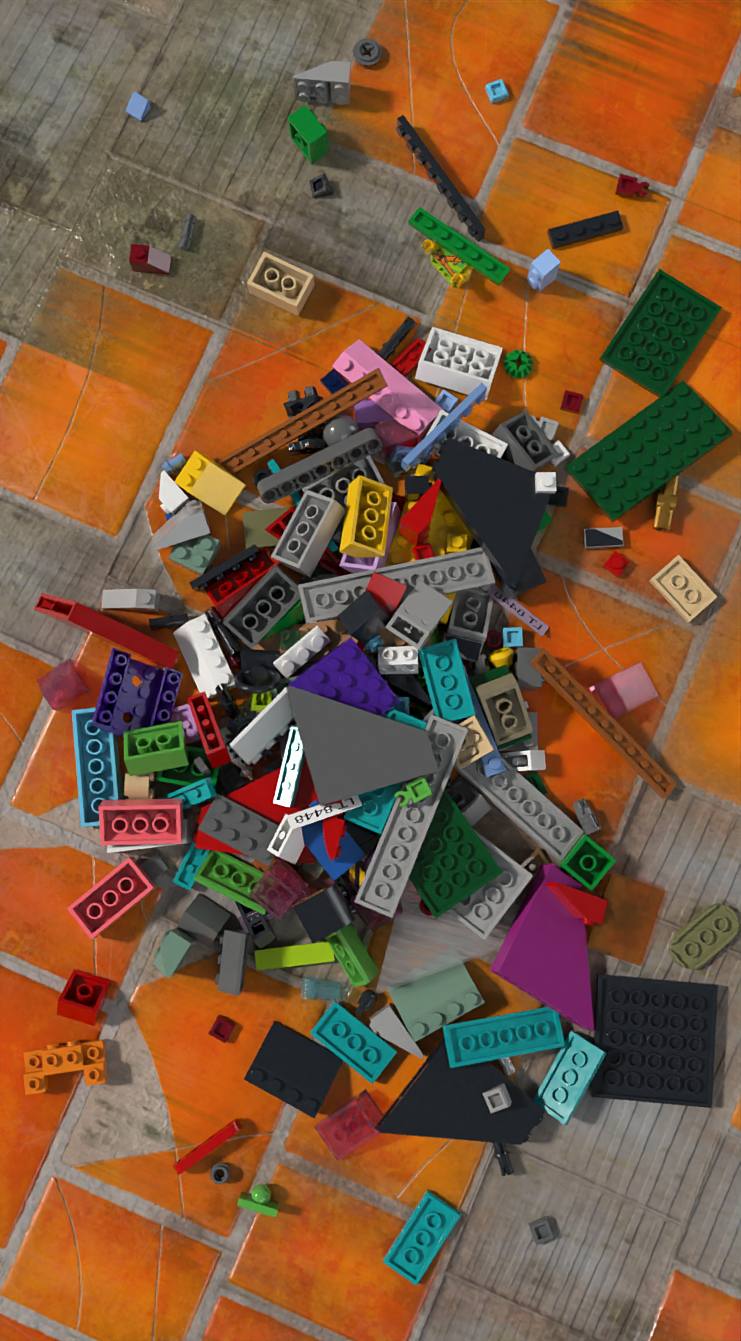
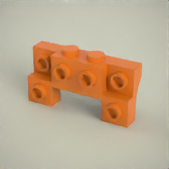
[23,1039,108,1095]

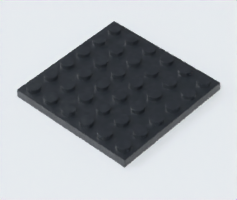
[590,974,718,1108]

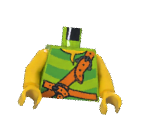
[421,239,473,288]

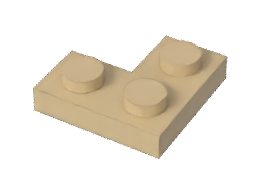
[456,715,495,769]

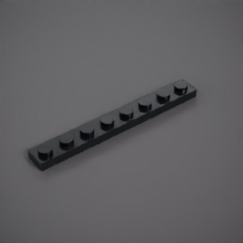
[396,115,485,242]

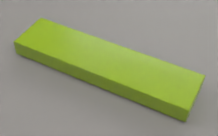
[254,941,335,971]

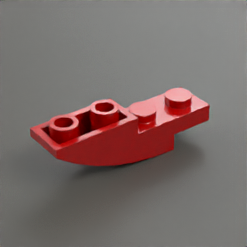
[323,800,347,862]

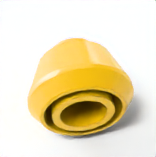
[488,647,514,669]

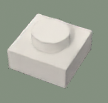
[535,472,556,493]

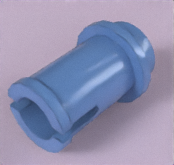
[162,453,187,475]

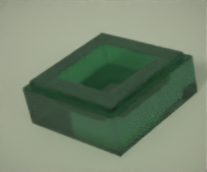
[280,630,301,650]

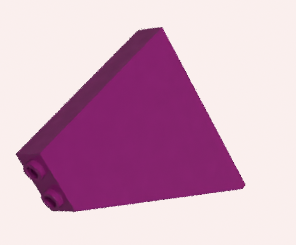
[490,863,594,1031]

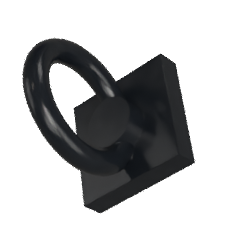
[234,649,281,694]

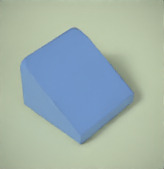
[126,91,151,122]

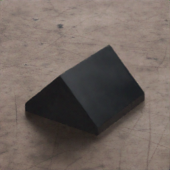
[338,590,392,645]

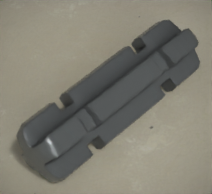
[178,213,196,250]

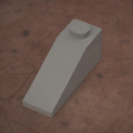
[101,589,160,612]
[369,1003,424,1059]

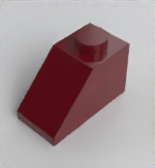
[129,244,172,275]

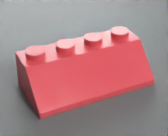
[99,798,183,845]

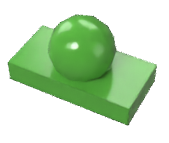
[237,1184,279,1217]

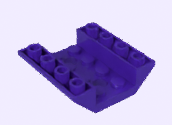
[92,648,183,738]

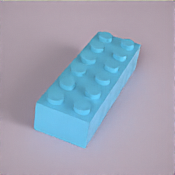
[72,708,123,827]

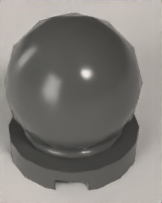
[322,414,360,448]

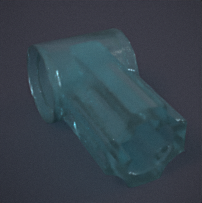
[300,977,340,1000]

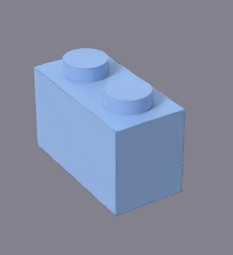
[527,249,561,292]

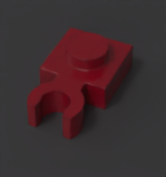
[615,174,650,199]

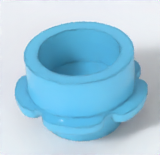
[365,635,383,652]

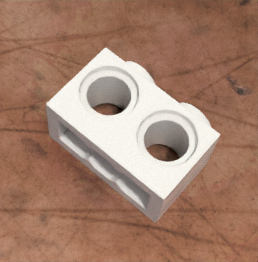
[378,646,419,674]

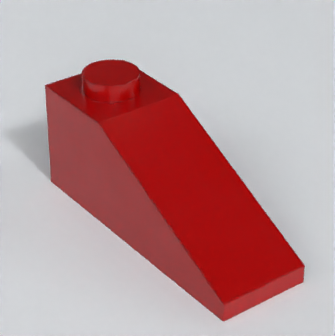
[546,882,608,926]

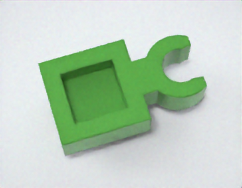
[395,776,433,807]

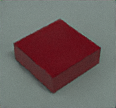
[560,390,583,414]
[208,1015,236,1043]

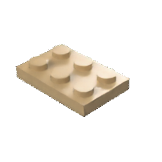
[649,555,717,623]

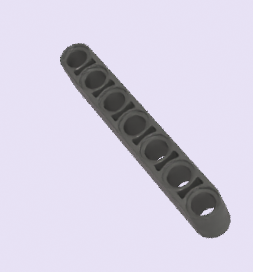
[257,428,382,504]

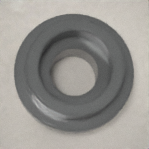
[210,1162,231,1184]

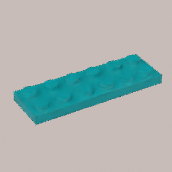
[344,708,427,834]
[443,1007,565,1068]

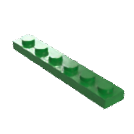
[408,206,510,286]

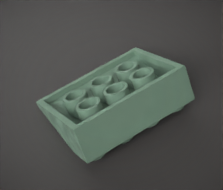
[385,946,485,1042]

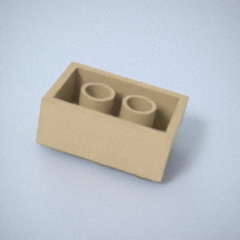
[247,252,315,316]

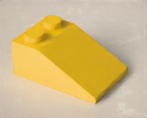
[174,451,246,516]

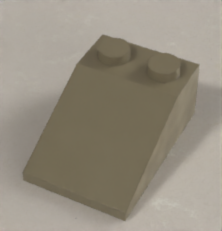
[475,673,534,746]

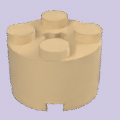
[124,768,157,800]

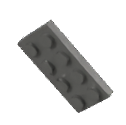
[198,794,279,866]

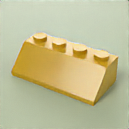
[340,475,393,558]

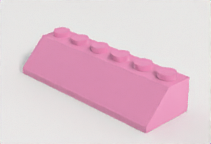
[332,339,444,440]

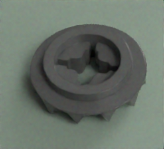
[353,38,382,67]

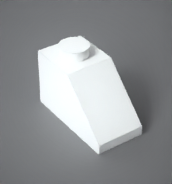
[159,470,190,515]
[500,750,546,772]
[267,814,304,864]

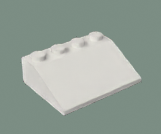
[415,327,503,400]

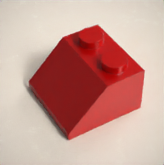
[57,969,111,1026]

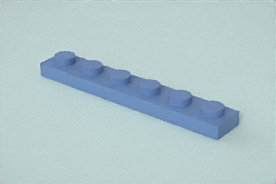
[401,383,487,471]
[463,665,506,778]

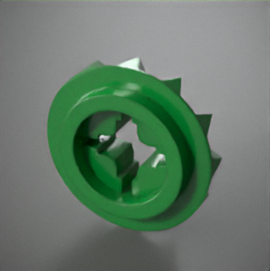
[503,349,533,379]

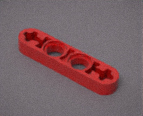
[173,1118,242,1175]

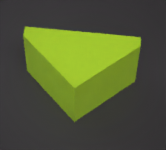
[251,690,274,714]

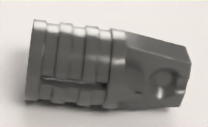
[573,798,602,835]

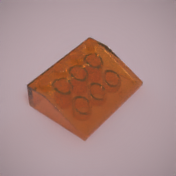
[586,871,665,966]

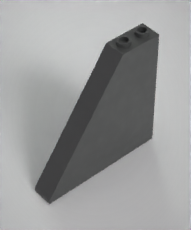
[286,686,440,806]

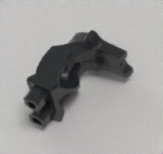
[283,386,327,455]

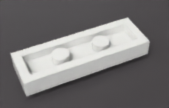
[273,625,331,678]

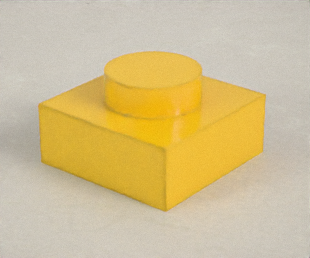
[446,533,467,554]

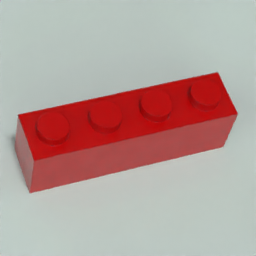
[187,691,231,768]

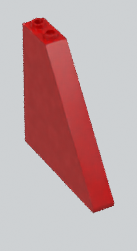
[34,593,179,669]
[193,756,319,864]

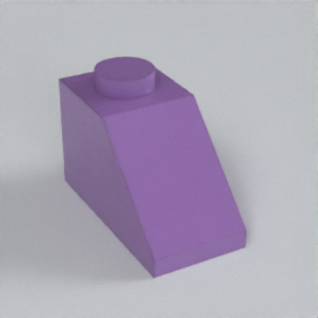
[354,399,393,429]

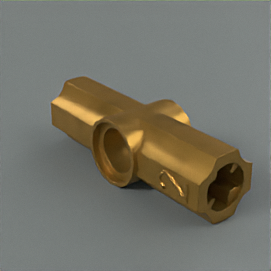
[653,475,679,532]

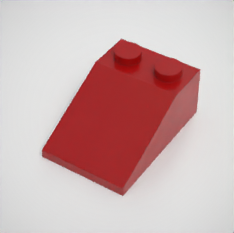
[398,479,441,547]

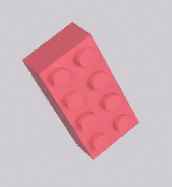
[67,856,158,940]

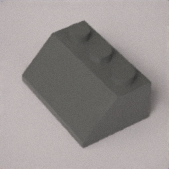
[491,411,559,472]
[215,928,250,996]

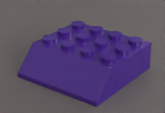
[288,637,400,716]

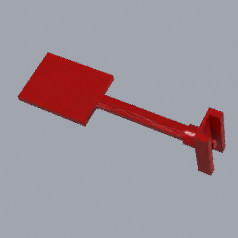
[356,571,407,650]

